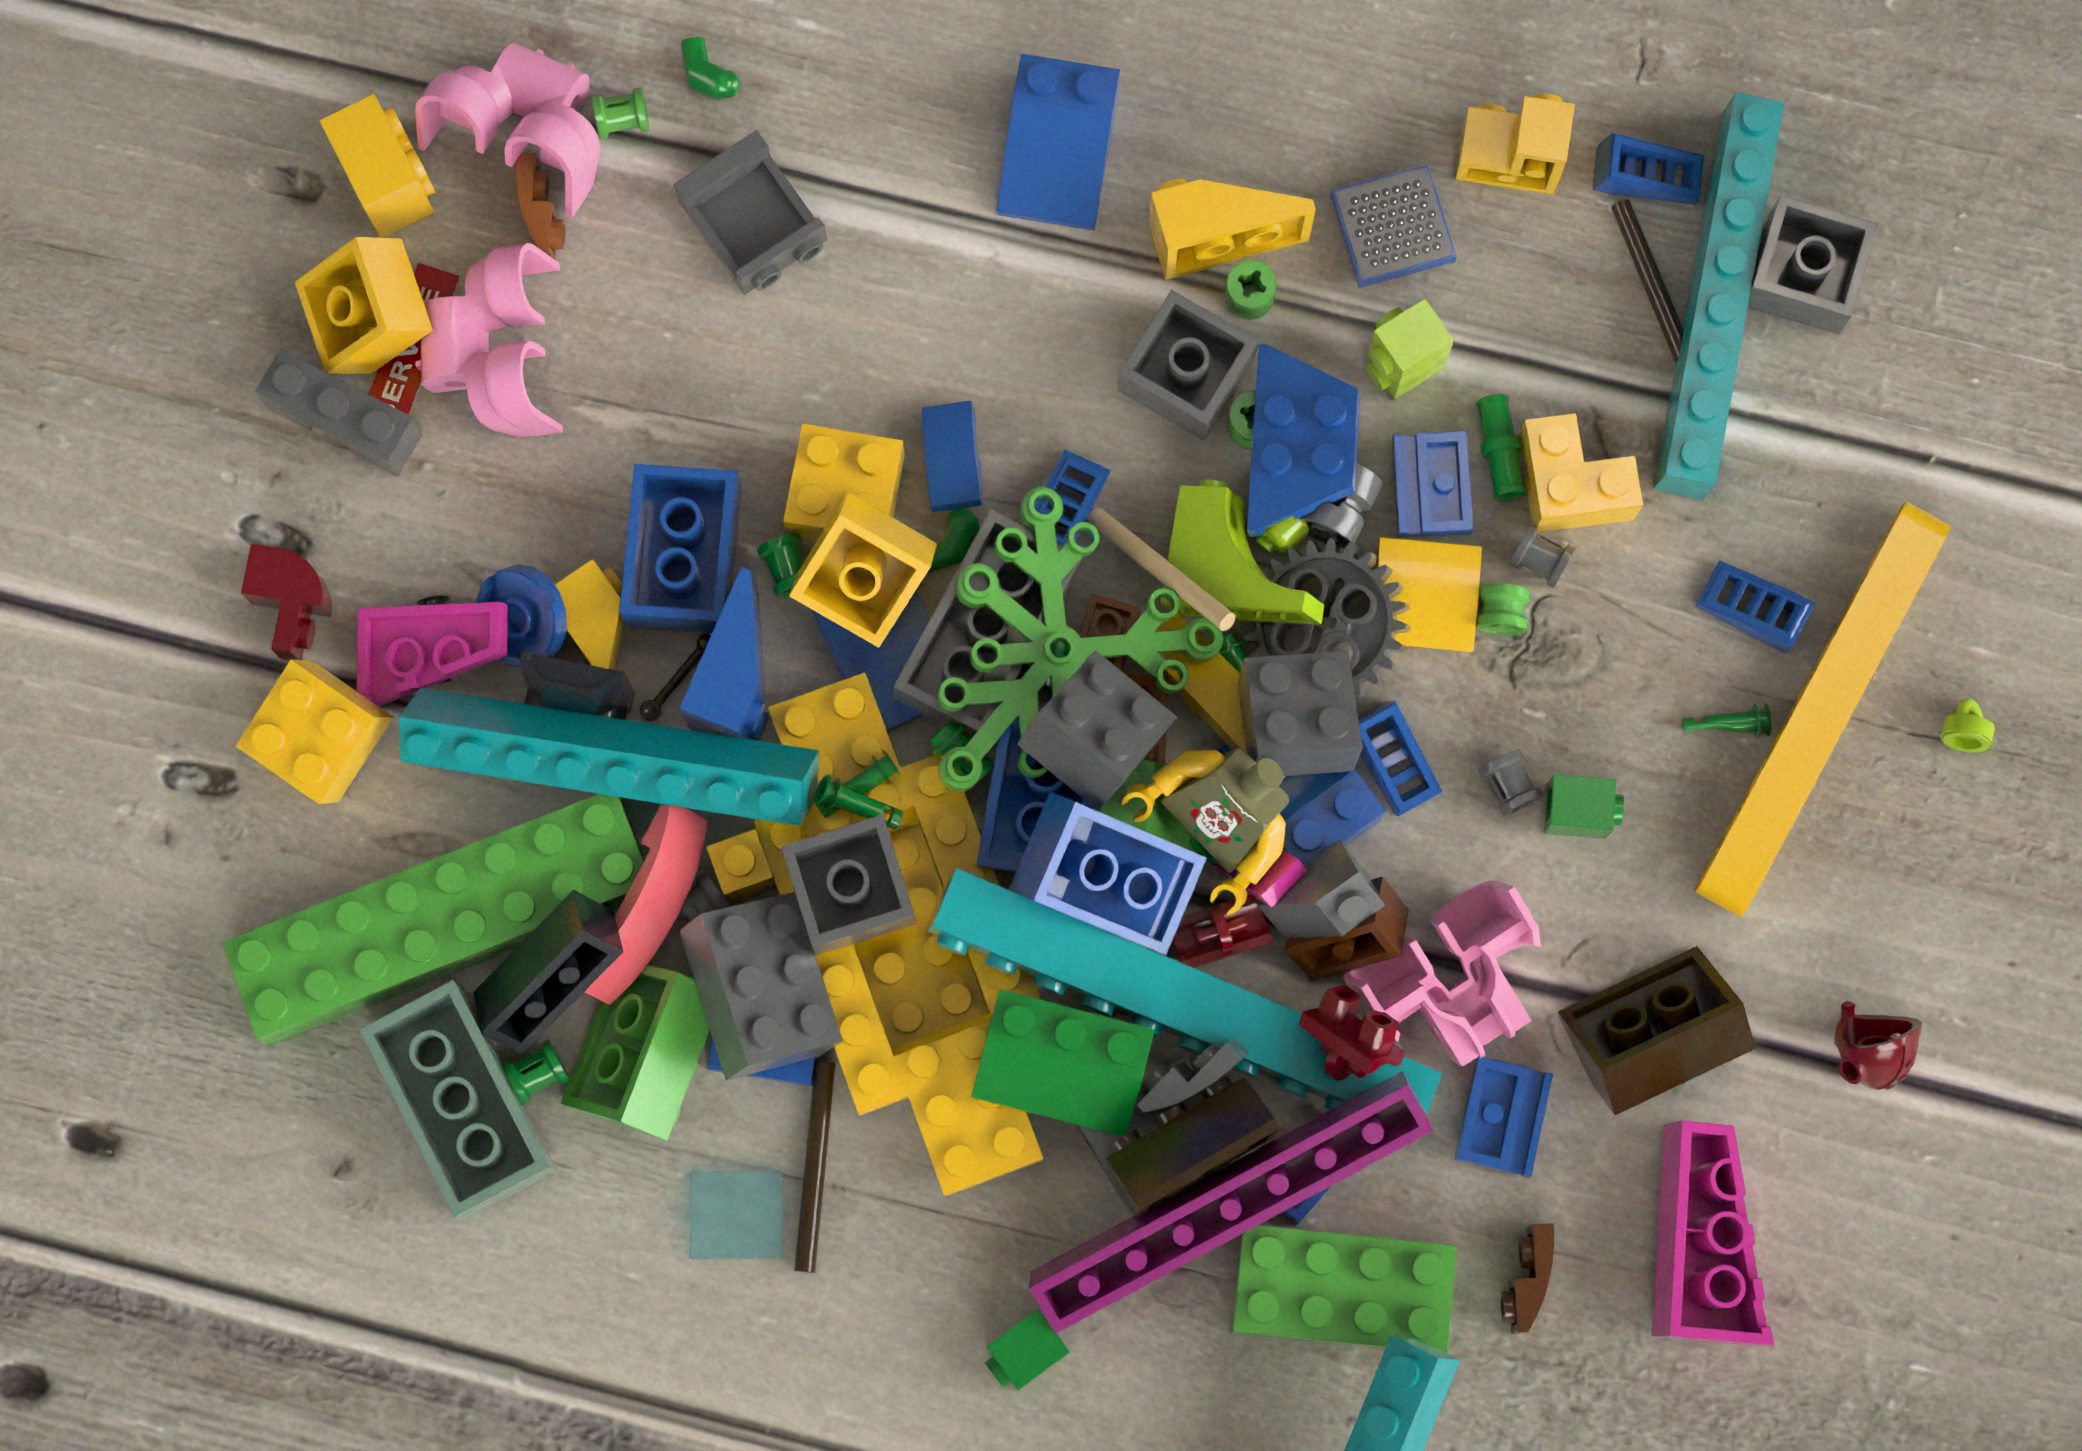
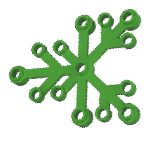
[937,487,1223,792]

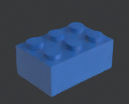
[619,464,742,634]

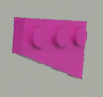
[357,602,508,706]

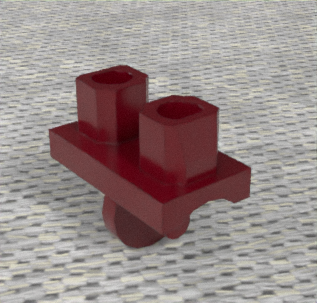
[1173,894,1273,968]
[1298,985,1405,1081]

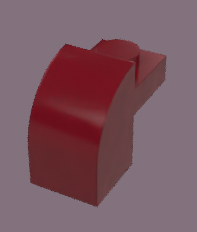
[241,544,332,661]

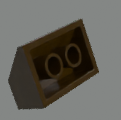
[1558,946,1756,1115]
[1105,1076,1280,1218]

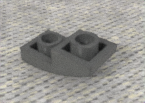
[1137,1038,1249,1113]

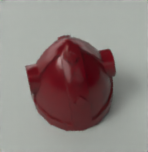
[1834,1000,1922,1090]

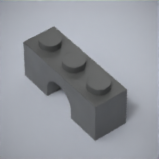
[255,349,423,477]

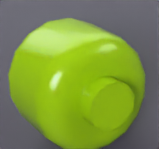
[1255,516,1310,556]

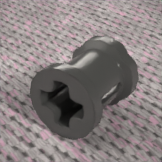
[1509,524,1576,588]
[1478,749,1543,816]

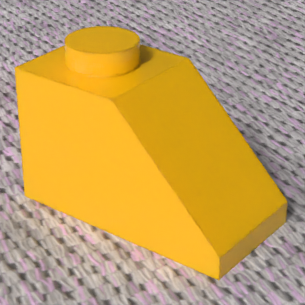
[555,559,625,670]

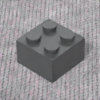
[1748,194,1878,335]
[1118,289,1259,441]
[1017,650,1177,811]
[1237,650,1363,776]
[781,814,917,956]

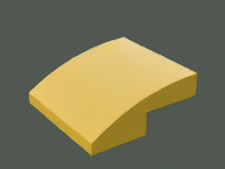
[1376,536,1482,652]

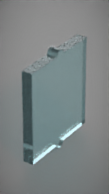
[685,1171,788,1259]

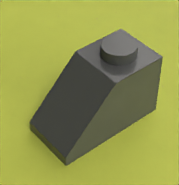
[1255,840,1386,939]

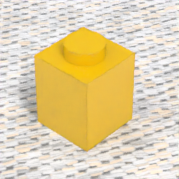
[706,829,777,904]

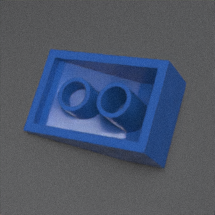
[996,54,1120,231]
[679,567,769,741]
[977,716,1094,873]
[1217,744,1386,866]
[1009,792,1207,955]

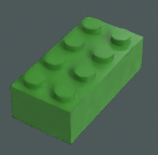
[1231,1225,1457,1353]

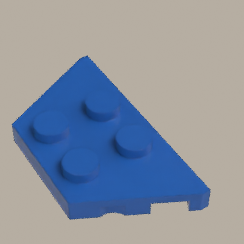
[1247,344,1360,537]

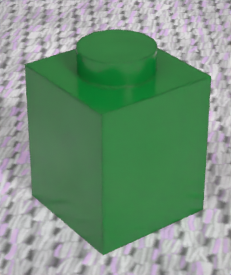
[1544,774,1624,839]
[984,1309,1070,1391]

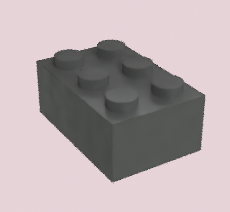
[679,892,842,1080]

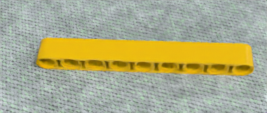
[1694,501,1952,918]

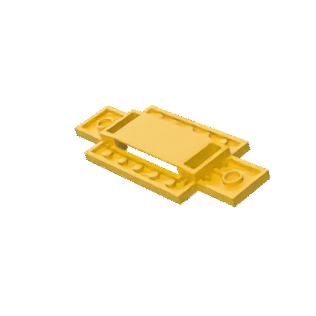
[754,672,1044,1197]

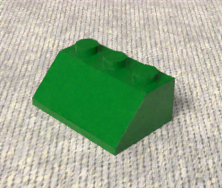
[971,989,1155,1137]

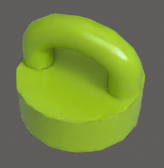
[1940,698,1995,753]

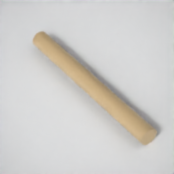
[1087,507,1236,631]

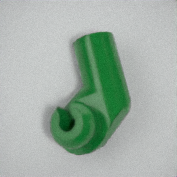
[681,37,740,100]
[927,508,980,573]

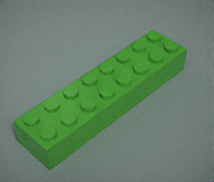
[222,794,645,1046]

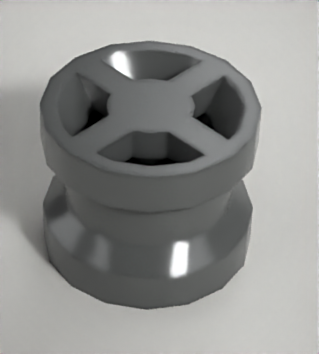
[681,873,731,922]

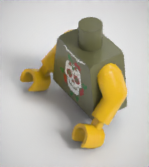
[1121,747,1289,915]

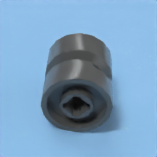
[1299,463,1383,549]

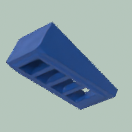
[1592,133,1704,205]
[1025,450,1111,546]
[1695,560,1815,654]
[1358,701,1443,816]

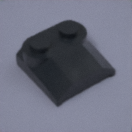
[520,651,635,720]

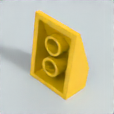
[1149,179,1316,281]

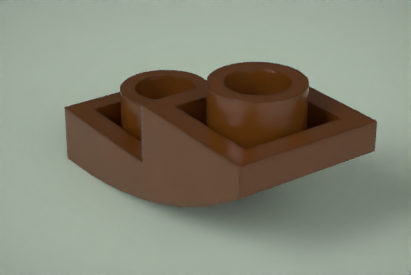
[1500,1223,1554,1334]

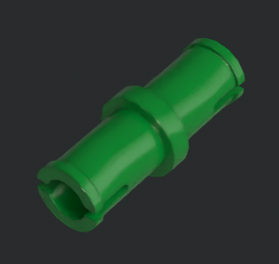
[1476,394,1527,501]

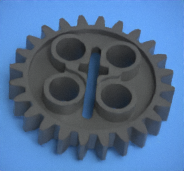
[1244,538,1411,699]

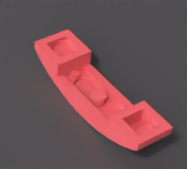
[584,804,708,1005]

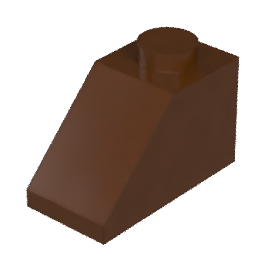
[1285,876,1409,982]

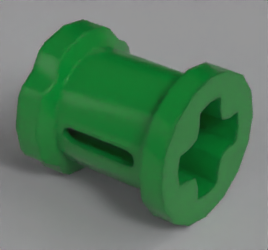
[757,533,804,598]
[502,1039,570,1105]

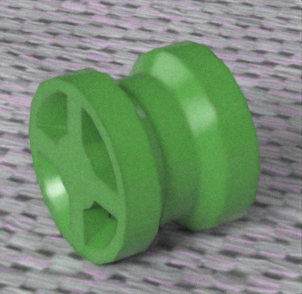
[1225,260,1277,320]
[1228,390,1256,450]
[1476,583,1530,636]

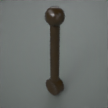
[640,634,711,721]

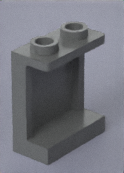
[673,130,827,295]

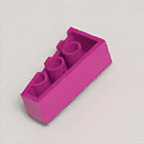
[1652,1120,1774,1346]

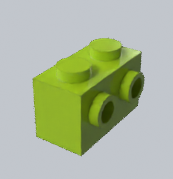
[1365,298,1454,400]

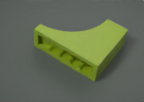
[1160,479,1324,625]

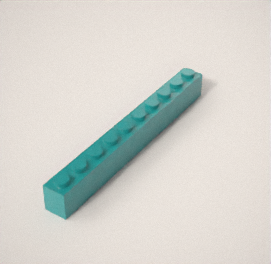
[927,868,1442,1114]

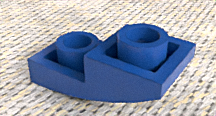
[922,400,982,512]

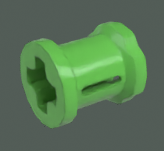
[592,87,650,139]

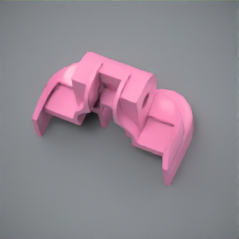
[415,42,599,218]
[416,243,563,437]
[1343,880,1541,1067]

